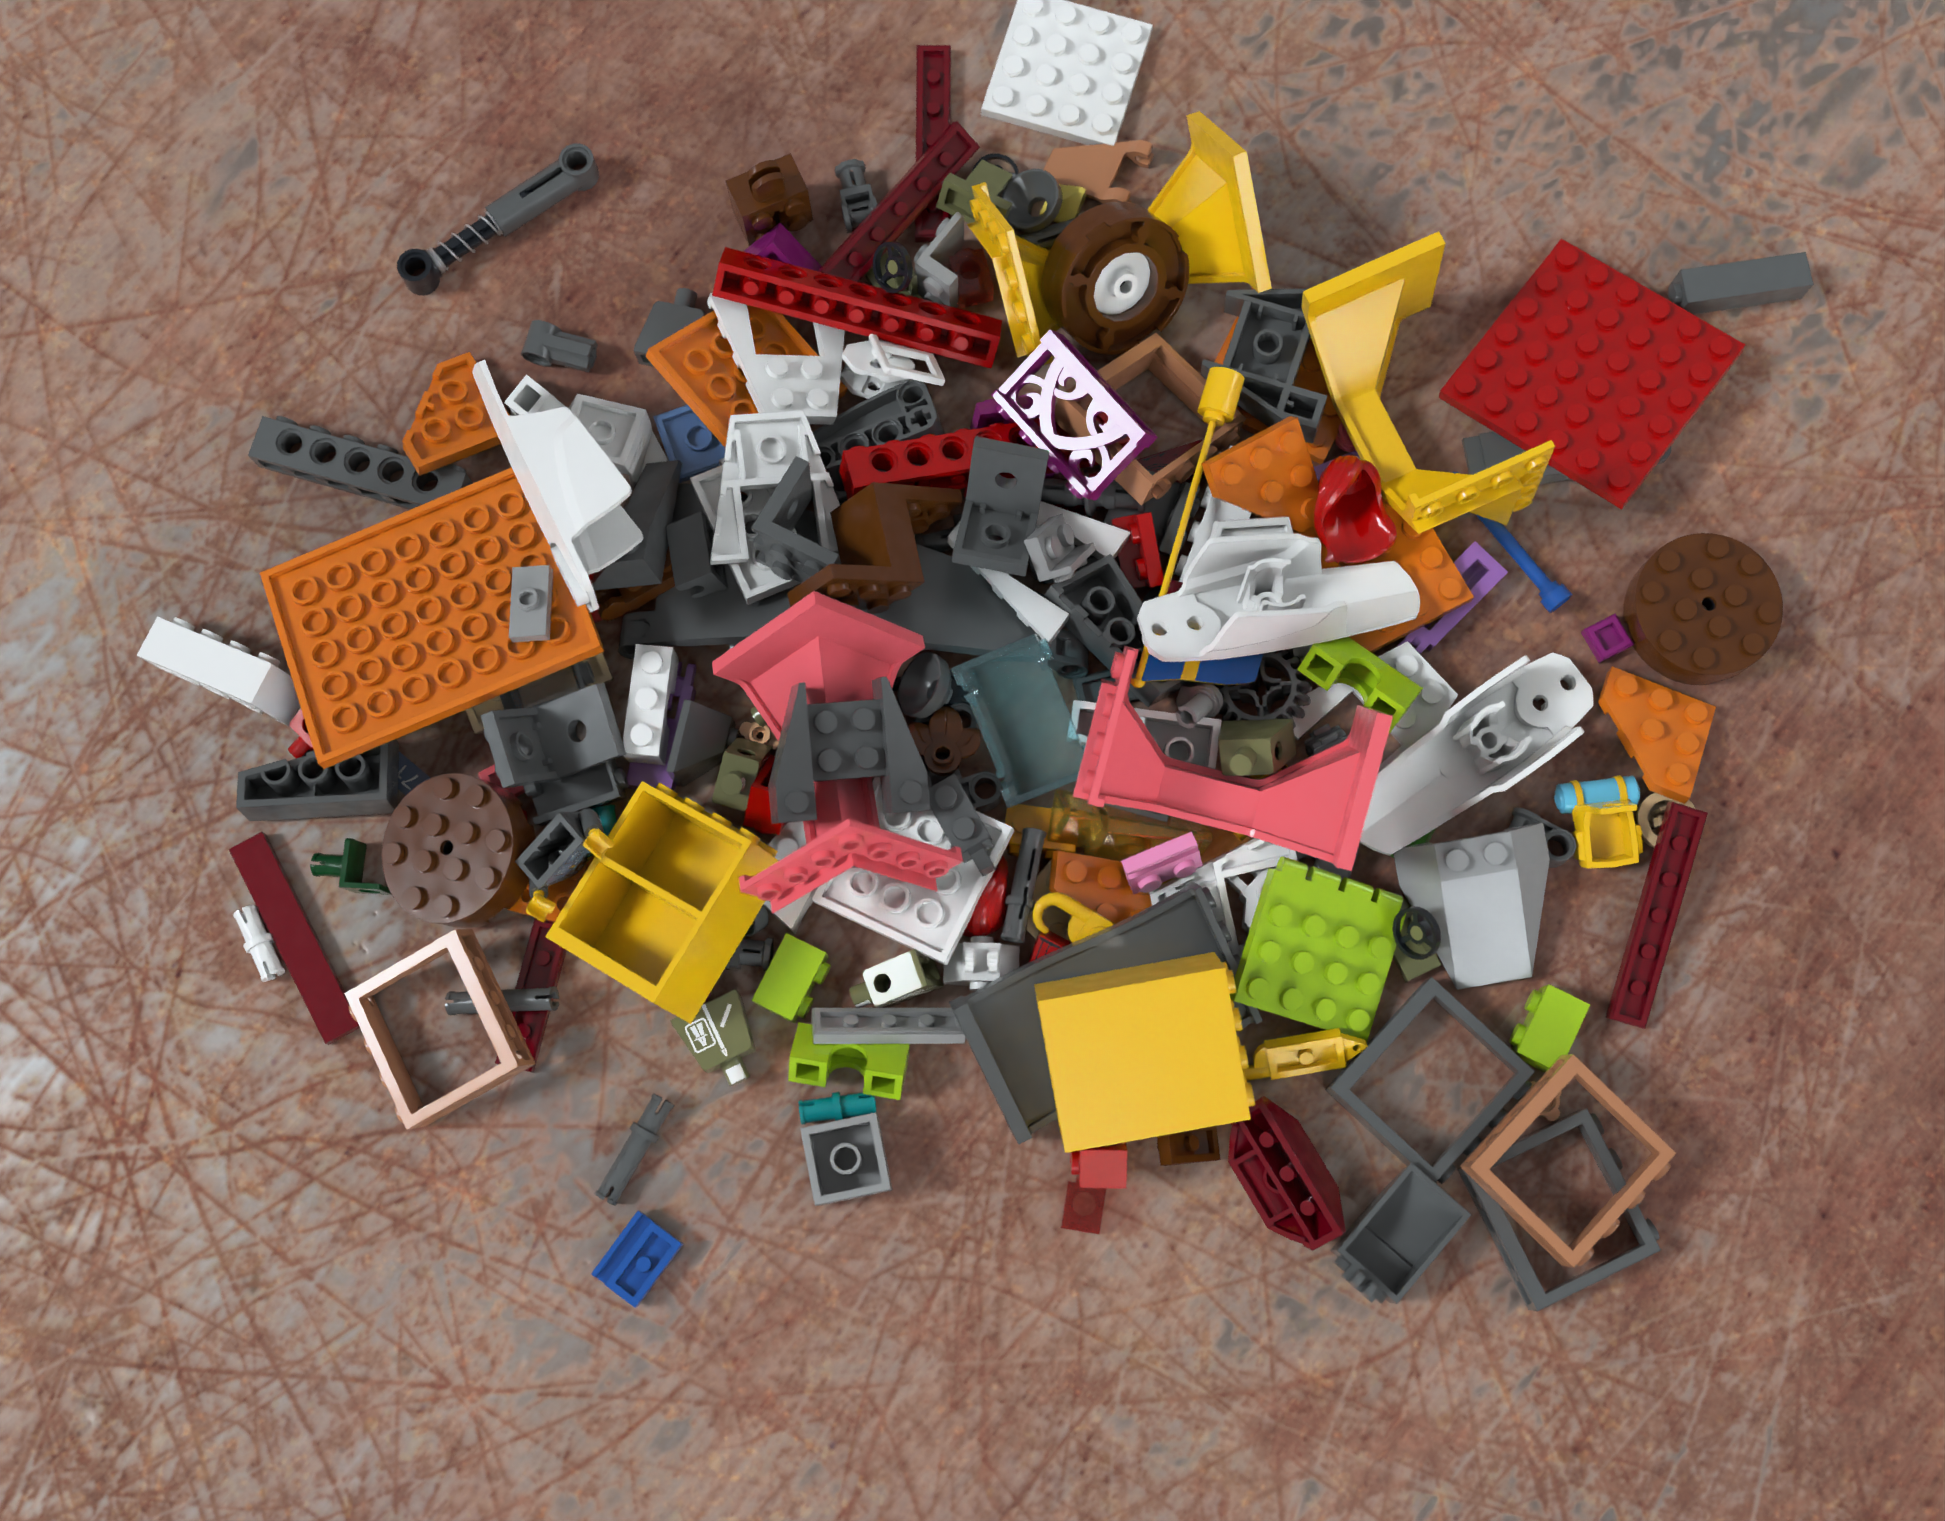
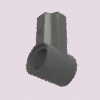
[521,320,598,373]

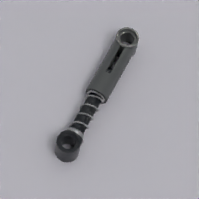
[397,143,599,296]

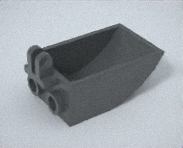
[1331,1162,1472,1304]

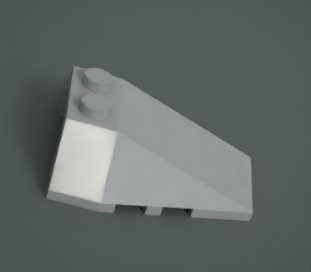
[1393,822,1550,990]

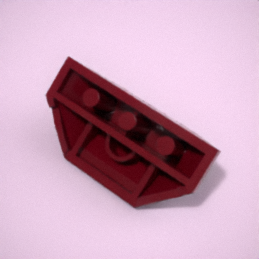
[1228,1096,1346,1251]

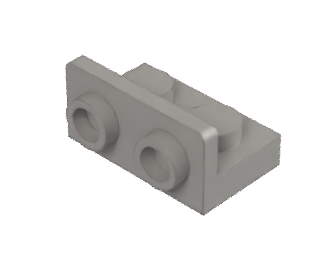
[1024,514,1096,583]

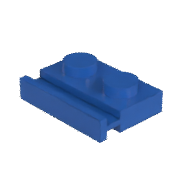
[591,1211,684,1308]

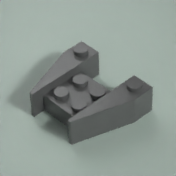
[1201,288,1327,444]
[768,677,930,824]

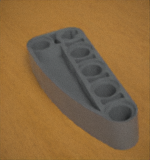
[811,380,945,500]

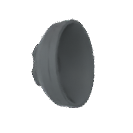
[1001,169,1062,233]
[897,652,953,718]

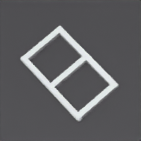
[869,334,945,386]

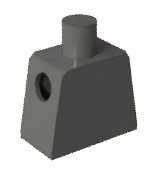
[633,288,706,367]

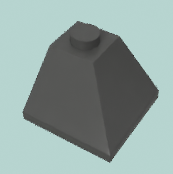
[666,699,740,787]

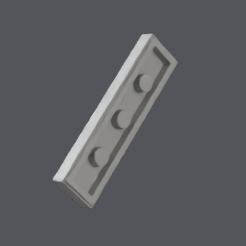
[811,1008,966,1044]

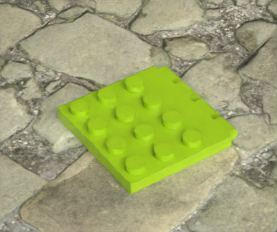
[1230,856,1406,1042]

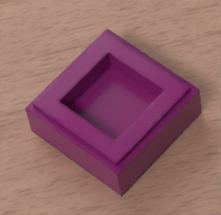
[1581,613,1634,663]

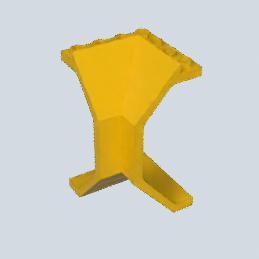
[967,111,1272,365]
[1301,231,1555,534]

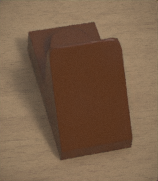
[1157,1126,1221,1166]

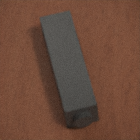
[1668,252,1814,315]

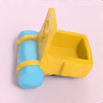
[1554,775,1643,869]

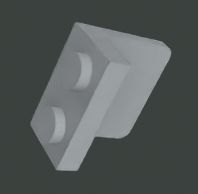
[914,212,964,308]

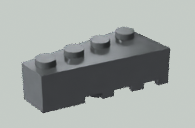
[1043,554,1186,707]
[236,739,399,821]

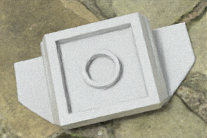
[569,394,668,491]

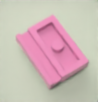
[1121,831,1203,895]

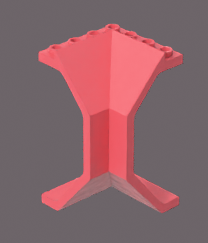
[712,591,963,914]
[1073,646,1393,871]

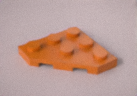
[402,352,510,476]
[1201,416,1319,533]
[1598,666,1716,804]
[1049,850,1152,924]

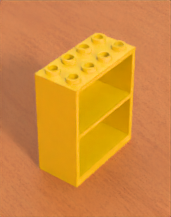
[545,781,779,1024]
[1034,952,1255,1153]

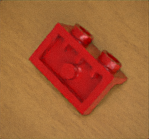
[1111,512,1164,589]

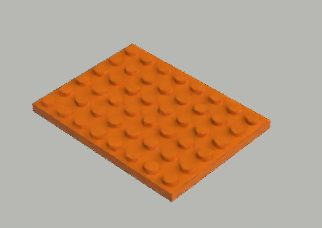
[260,467,604,769]

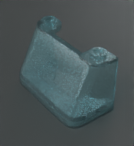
[951,634,1086,808]

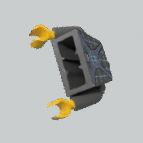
[515,808,615,923]

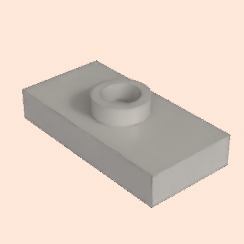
[509,565,553,642]

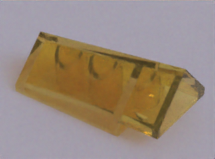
[1047,788,1213,861]

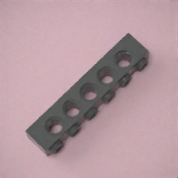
[248,416,473,510]

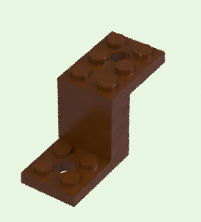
[787,482,963,614]

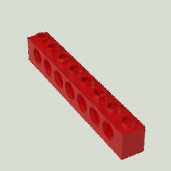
[712,247,1002,369]
[839,410,1131,499]

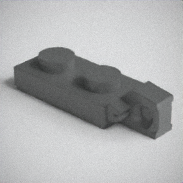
[928,774,996,877]

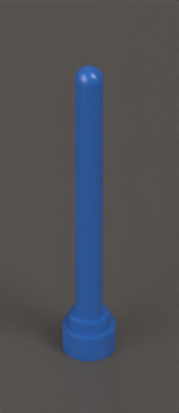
[1451,472,1573,613]

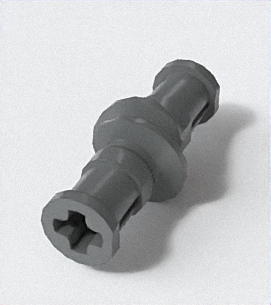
[1041,470,1146,517]

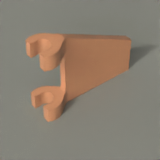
[1043,140,1154,204]

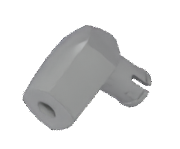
[1176,681,1223,728]

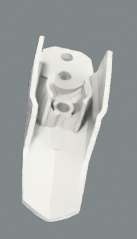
[472,360,643,612]
[1137,534,1420,662]
[1360,652,1593,856]

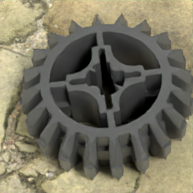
[1214,649,1312,729]

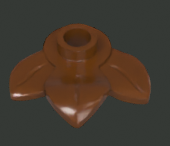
[908,706,981,776]

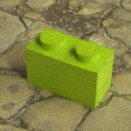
[752,933,831,1024]
[1509,984,1590,1073]

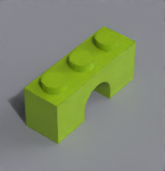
[1297,637,1423,734]
[788,1022,910,1100]

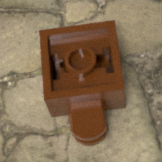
[725,153,813,246]

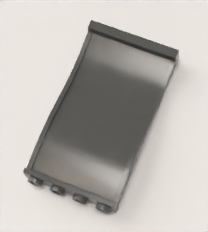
[949,881,1263,1144]

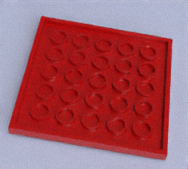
[1439,238,1745,510]

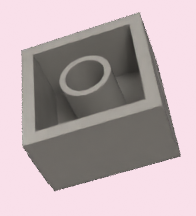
[800,1113,893,1206]

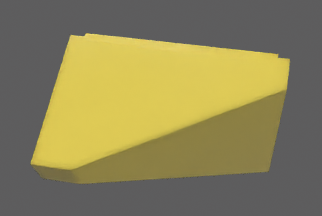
[1040,184,1086,223]

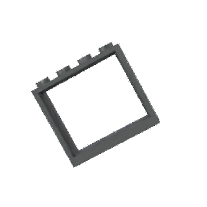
[1325,977,1535,1184]
[1457,1108,1661,1312]

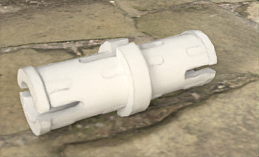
[233,905,285,982]

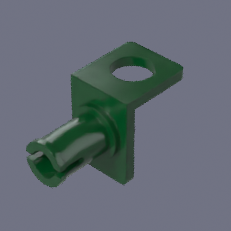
[310,838,392,895]

